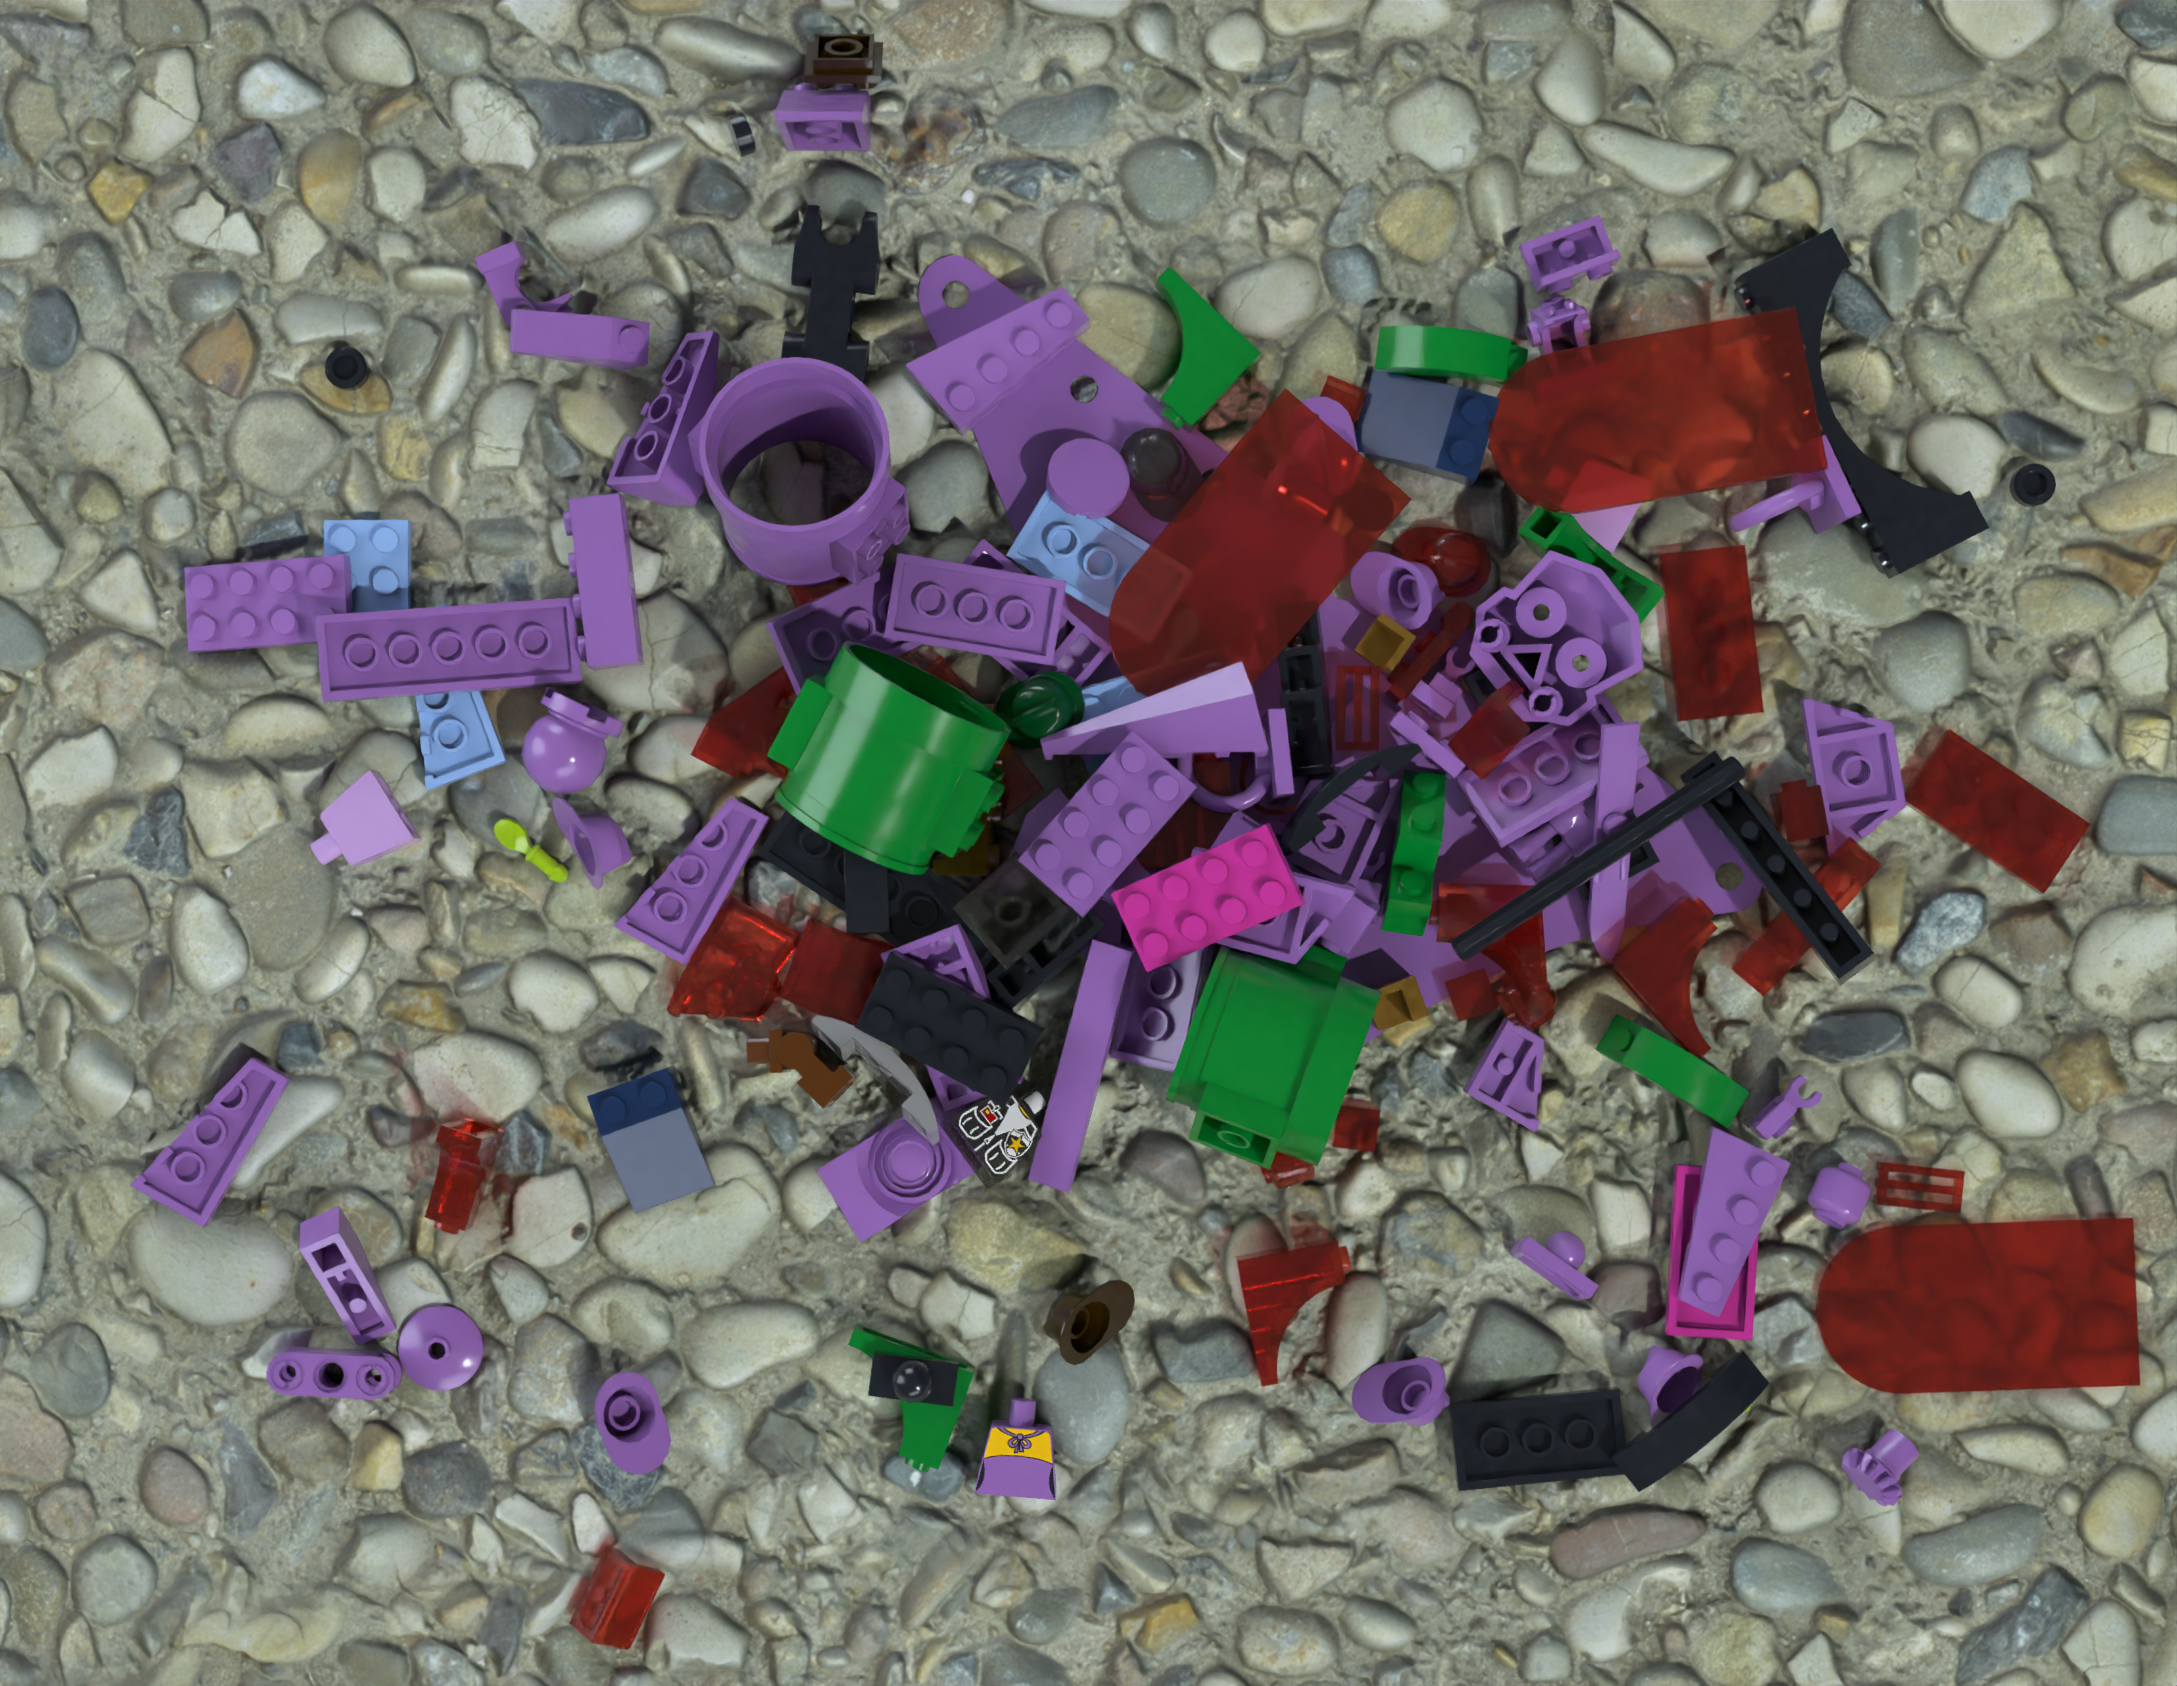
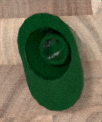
[997,671,1085,750]

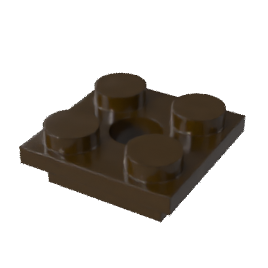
[804,34,883,89]

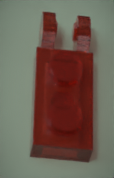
[1384,601,1475,704]

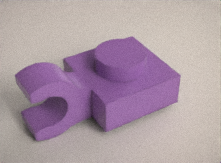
[1747,1075,1822,1140]

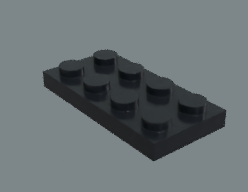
[855,950,1045,1106]
[1449,1387,1625,1491]

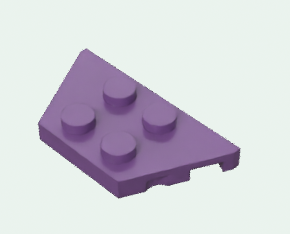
[1799,698,1906,860]
[1285,779,1403,888]
[1191,847,1357,964]

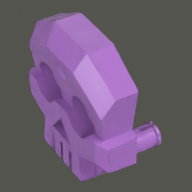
[1469,550,1644,726]

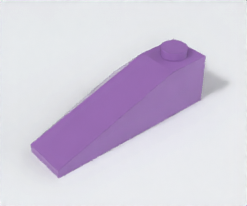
[606,331,720,507]

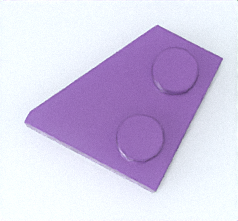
[1463,1018,1544,1132]

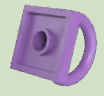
[1729,434,1861,534]
[1175,708,1294,813]

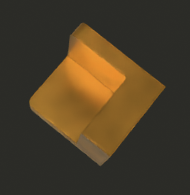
[1353,613,1416,675]
[1373,975,1429,1031]

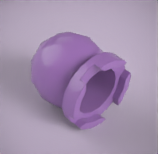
[521,687,625,795]

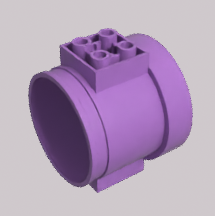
[687,357,910,587]

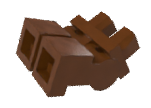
[746,1029,861,1108]

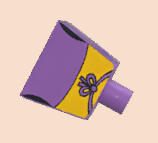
[975,1397,1057,1500]

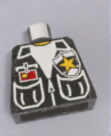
[939,1089,1047,1188]

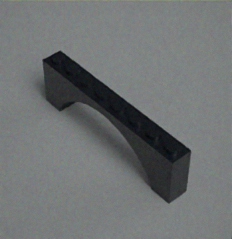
[1734,228,1989,579]

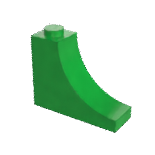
[1156,267,1261,433]
[848,1324,975,1472]

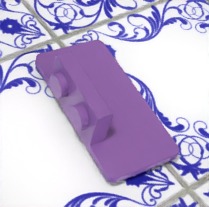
[1331,690,1478,856]

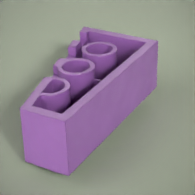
[905,287,1090,436]

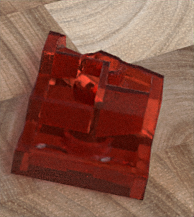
[667,896,802,1022]
[778,918,896,1026]

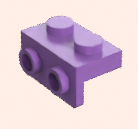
[1519,215,1621,296]

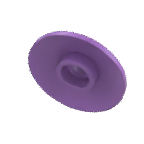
[398,1305,484,1391]

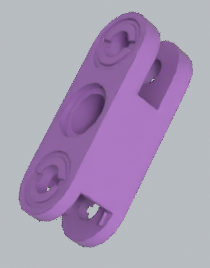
[266,1347,403,1400]

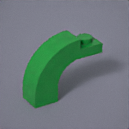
[1375,325,1528,391]
[1518,499,1665,624]
[1595,1013,1750,1128]

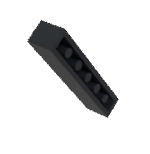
[1680,750,1875,986]

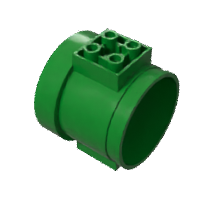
[767,641,1011,875]
[1165,945,1381,1170]

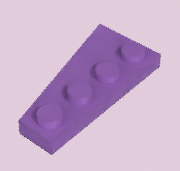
[614,797,770,966]
[130,1058,292,1227]
[1677,1126,1791,1318]

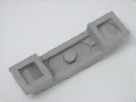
[811,1015,940,1146]

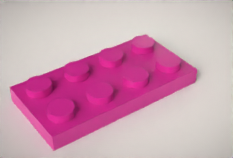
[1111,823,1305,972]
[1665,1164,1759,1340]

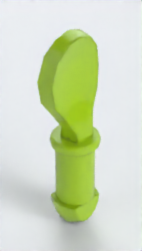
[493,818,568,883]

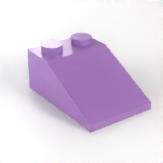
[775,84,871,151]

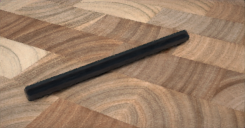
[1451,756,1746,961]

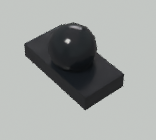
[868,1351,959,1407]

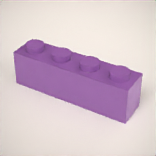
[563,493,644,670]

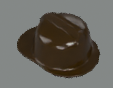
[1043,1280,1135,1365]

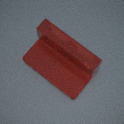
[1447,678,1530,780]
[569,1546,665,1650]

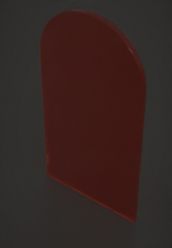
[1488,307,1828,514]
[1108,388,1412,697]
[1815,1217,2140,1394]

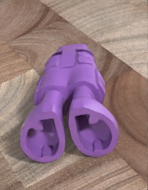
[1505,777,1644,884]

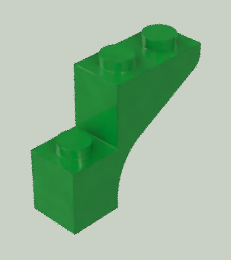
[1381,769,1446,936]

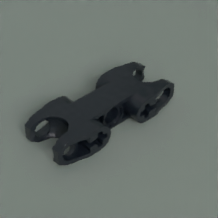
[781,204,881,385]

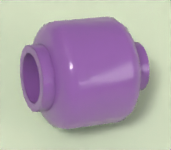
[1808,1162,1871,1229]

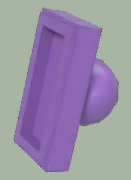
[1510,1231,1599,1301]

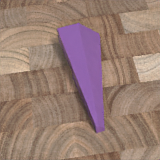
[1040,661,1269,760]

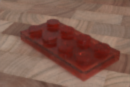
[1904,730,2090,894]

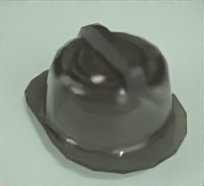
[1120,428,1204,523]

